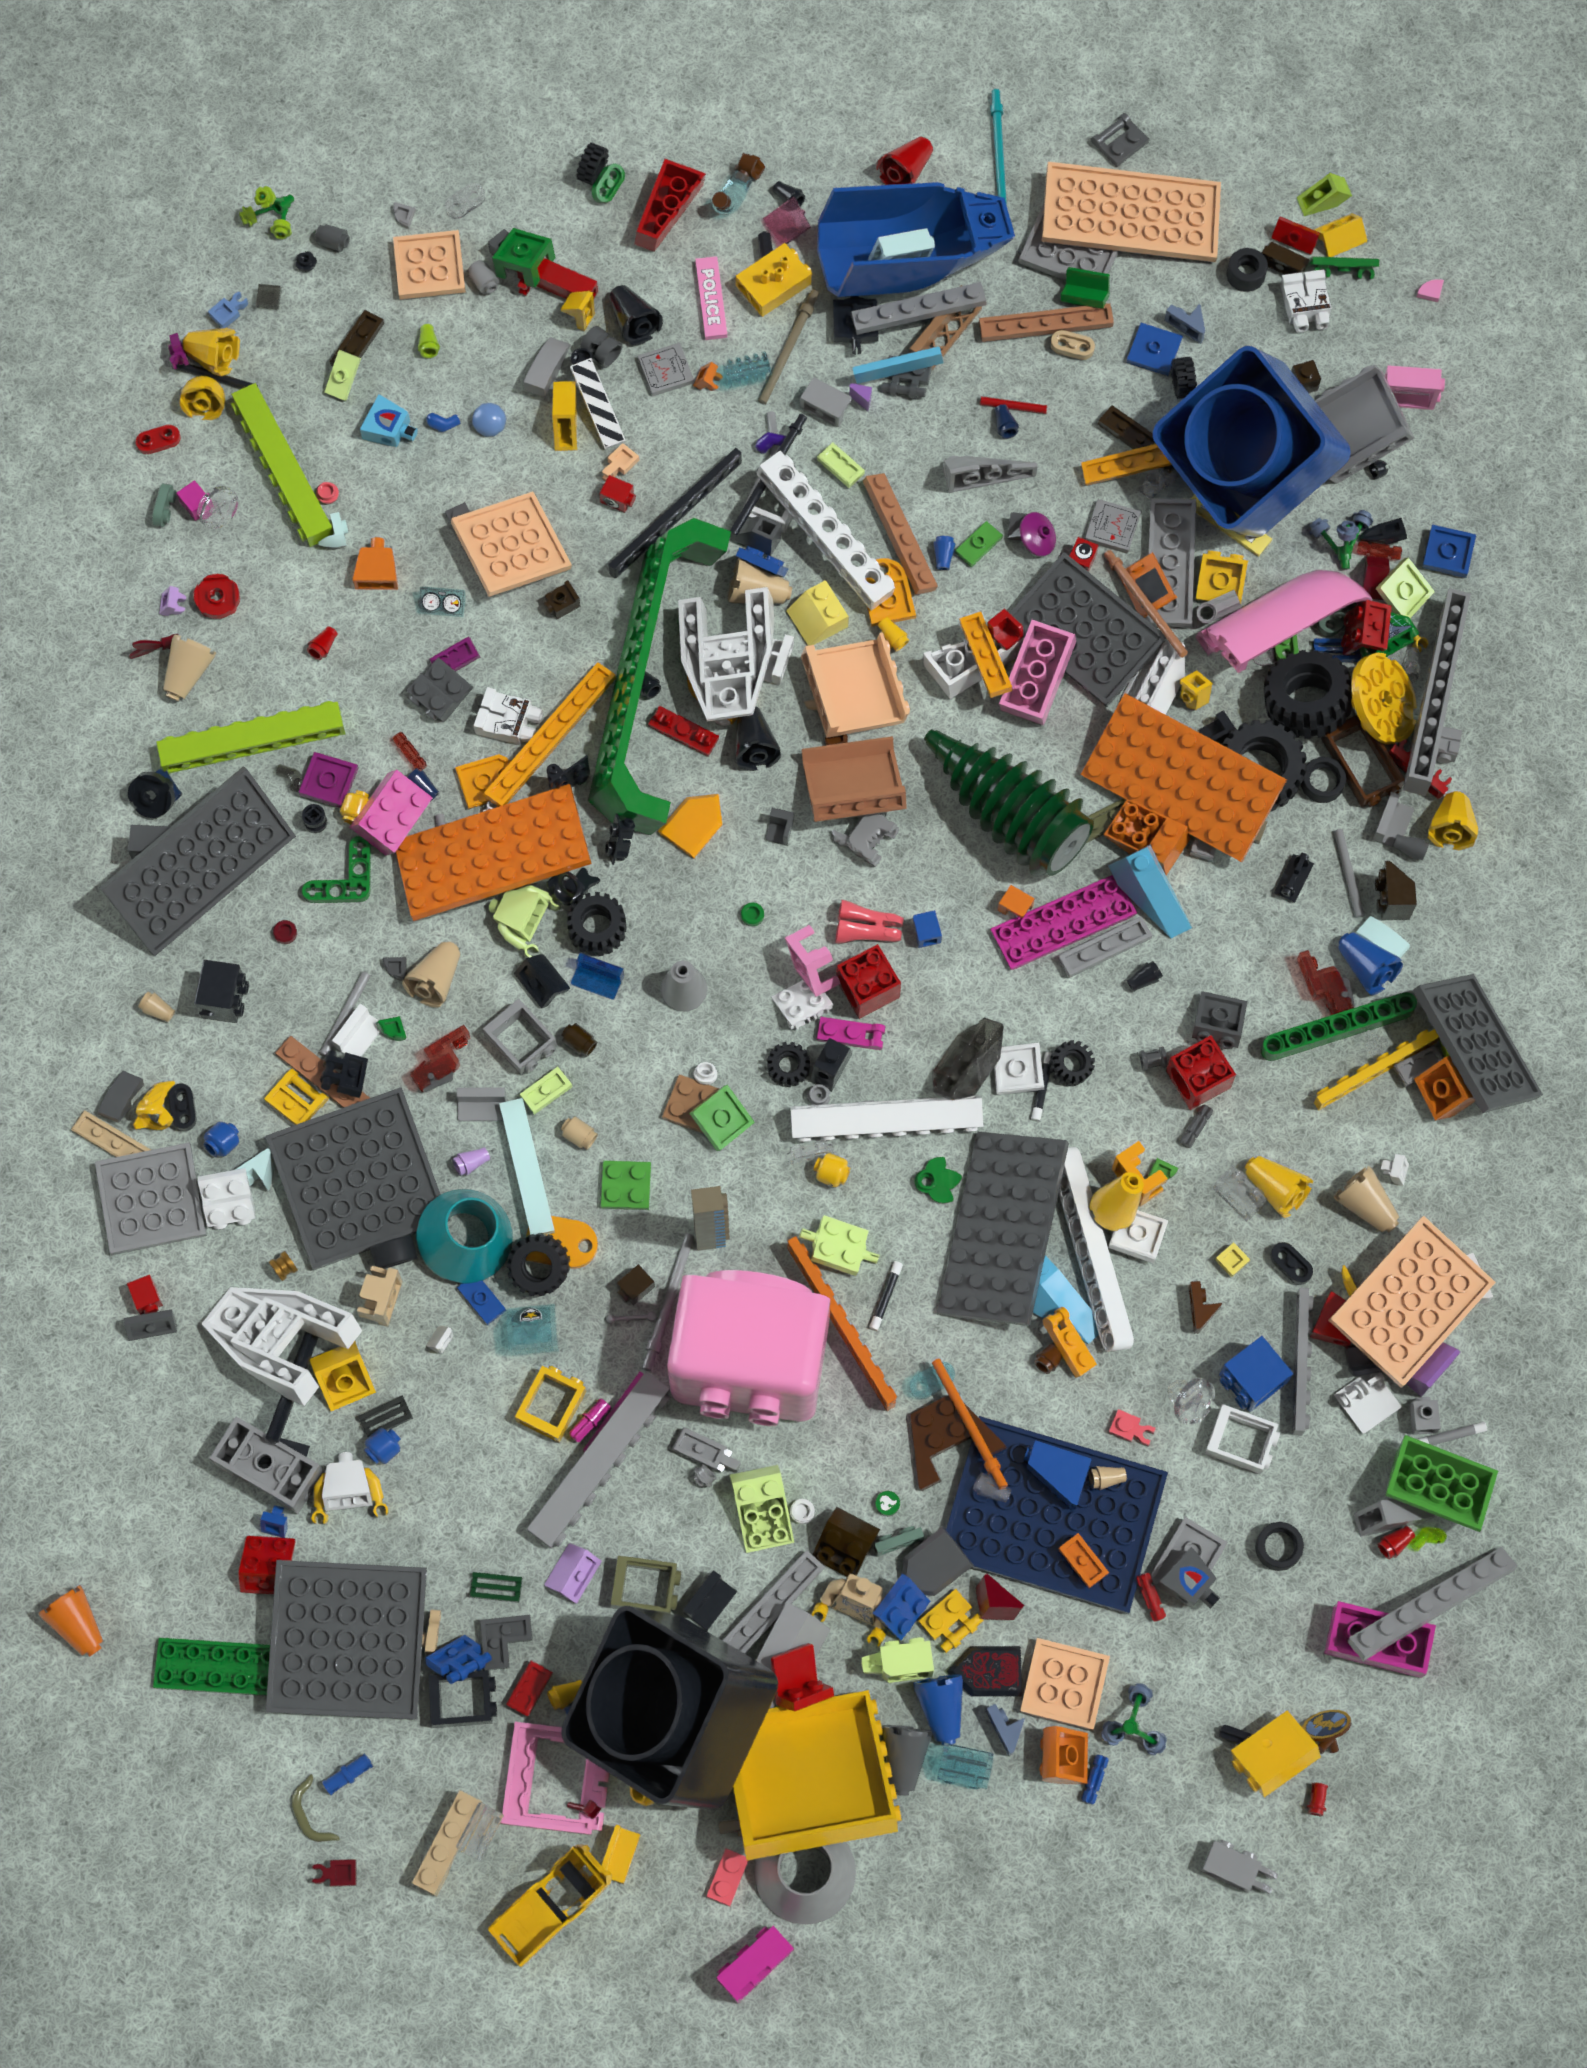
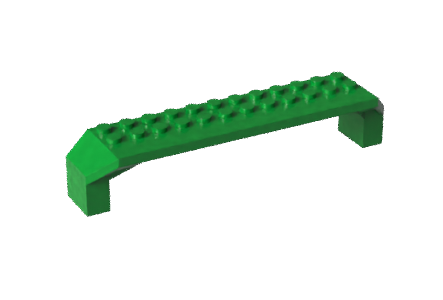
[588,518,731,835]

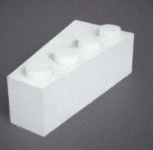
[923,637,1024,699]

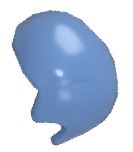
[472,403,507,437]

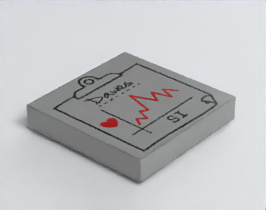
[638,342,694,397]
[1085,499,1141,554]

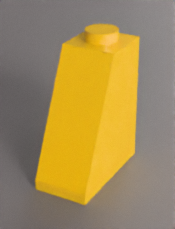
[552,381,577,451]

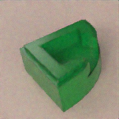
[376,1016,407,1041]

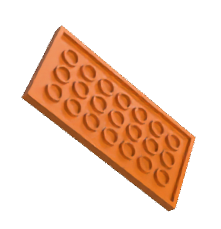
[1081,693,1287,862]
[396,784,592,921]

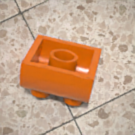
[1039,1726,1088,1784]

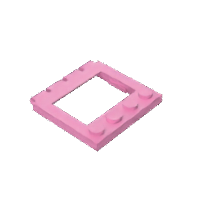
[501,1722,610,1835]

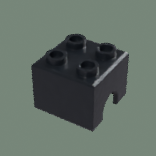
[194,960,249,1023]

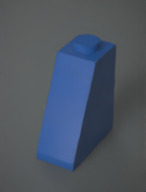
[1024,1440,1092,1510]

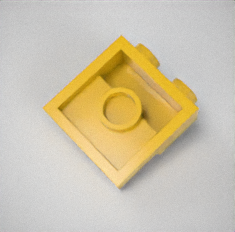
[1195,550,1248,604]

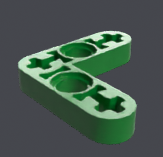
[302,836,371,903]

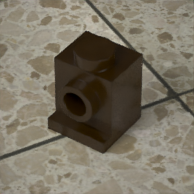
[544,580,581,619]

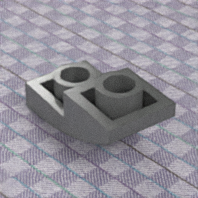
[98,1071,144,1123]

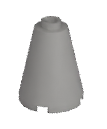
[661,961,708,1012]

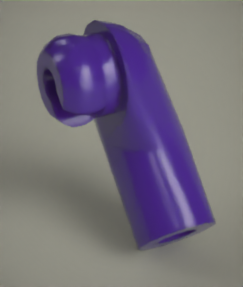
[755,432,786,453]

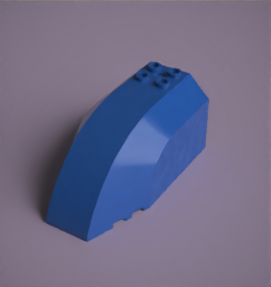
[817,182,1015,297]

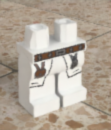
[1280,270,1332,333]
[474,687,543,745]

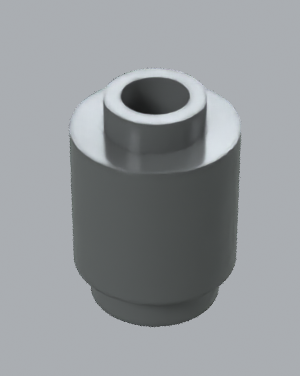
[315,224,350,251]

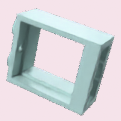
[868,228,935,261]

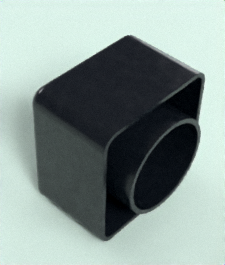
[561,1606,778,1810]

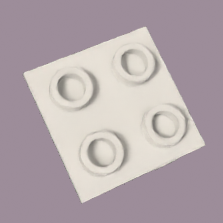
[772,980,833,1030]
[1334,1372,1402,1434]

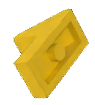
[561,291,595,332]

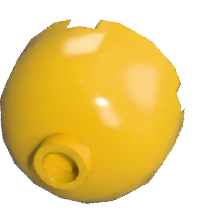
[179,376,225,420]

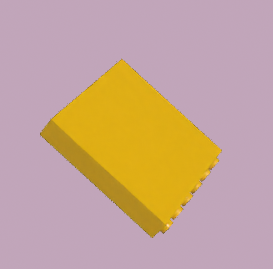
[733,1690,902,1861]

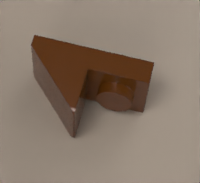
[1188,1281,1222,1334]

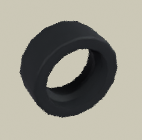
[1301,757,1346,803]
[1255,1522,1304,1571]

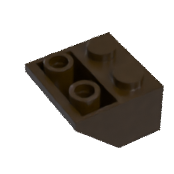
[1375,861,1417,920]
[812,1507,880,1577]

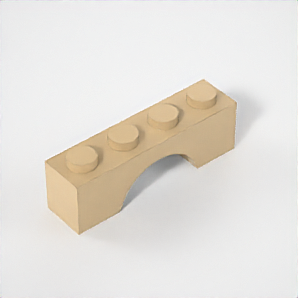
[412,1790,484,1897]

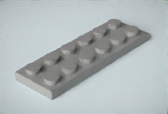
[1146,499,1196,627]

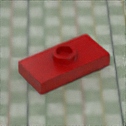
[1271,216,1320,255]
[506,1660,553,1717]

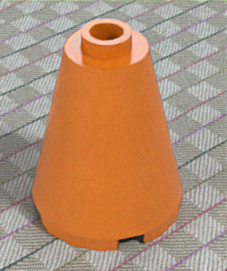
[38,1585,103,1657]

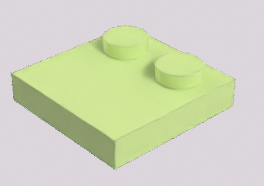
[1375,558,1435,618]

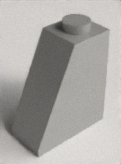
[1354,1499,1435,1537]

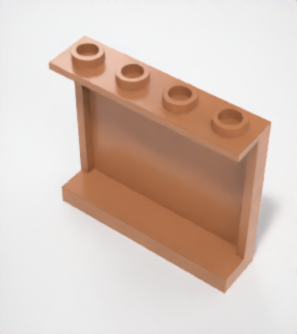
[801,736,907,822]

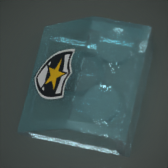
[507,1304,559,1356]

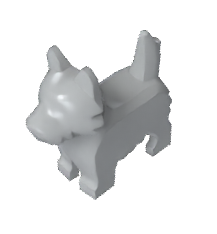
[832,813,900,867]

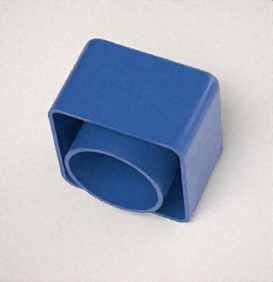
[1153,346,1351,538]

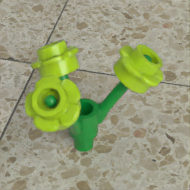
[239,186,295,239]

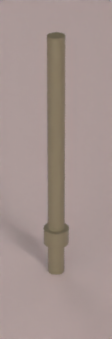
[758,290,819,405]

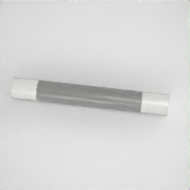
[1418,1422,1487,1445]

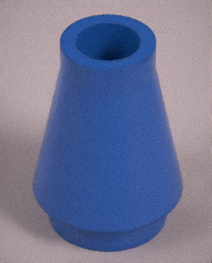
[933,536,956,570]

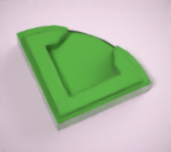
[1147,1158,1179,1180]

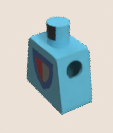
[360,394,418,447]

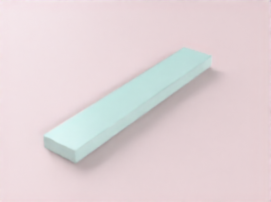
[499,1098,555,1235]

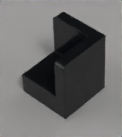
[1199,710,1236,744]

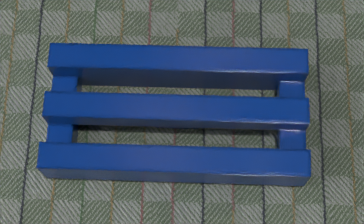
[1313,638,1361,662]

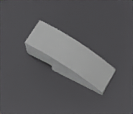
[524,337,571,397]

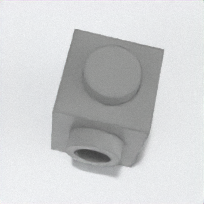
[1409,1397,1441,1435]

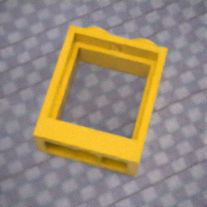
[515,1366,586,1443]

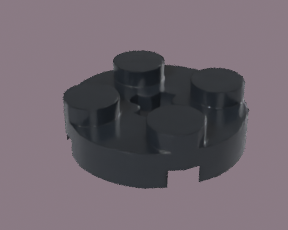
[128,772,175,818]

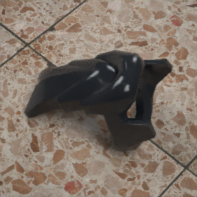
[547,867,600,906]

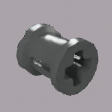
[1139,1046,1167,1071]

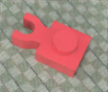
[1109,1409,1156,1446]

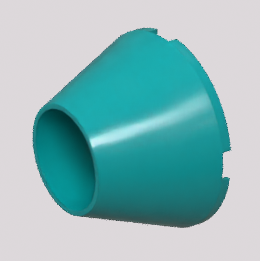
[416,1189,513,1284]

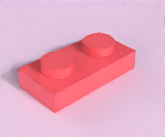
[707,1848,749,1906]

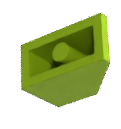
[1297,173,1352,216]

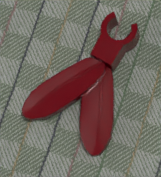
[129,634,179,659]

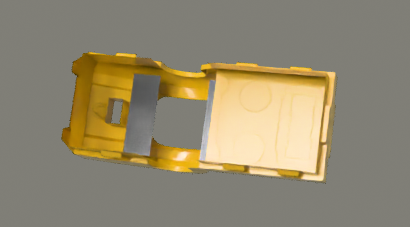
[488,1845,612,1967]

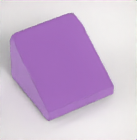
[849,383,872,411]

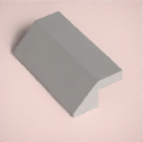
[756,1602,831,1709]

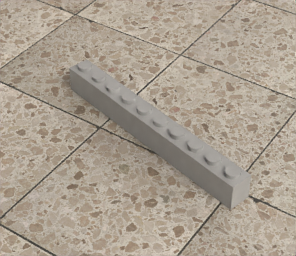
[1403,588,1471,796]

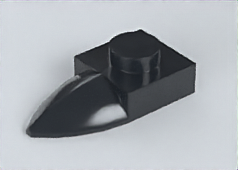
[1360,518,1408,545]

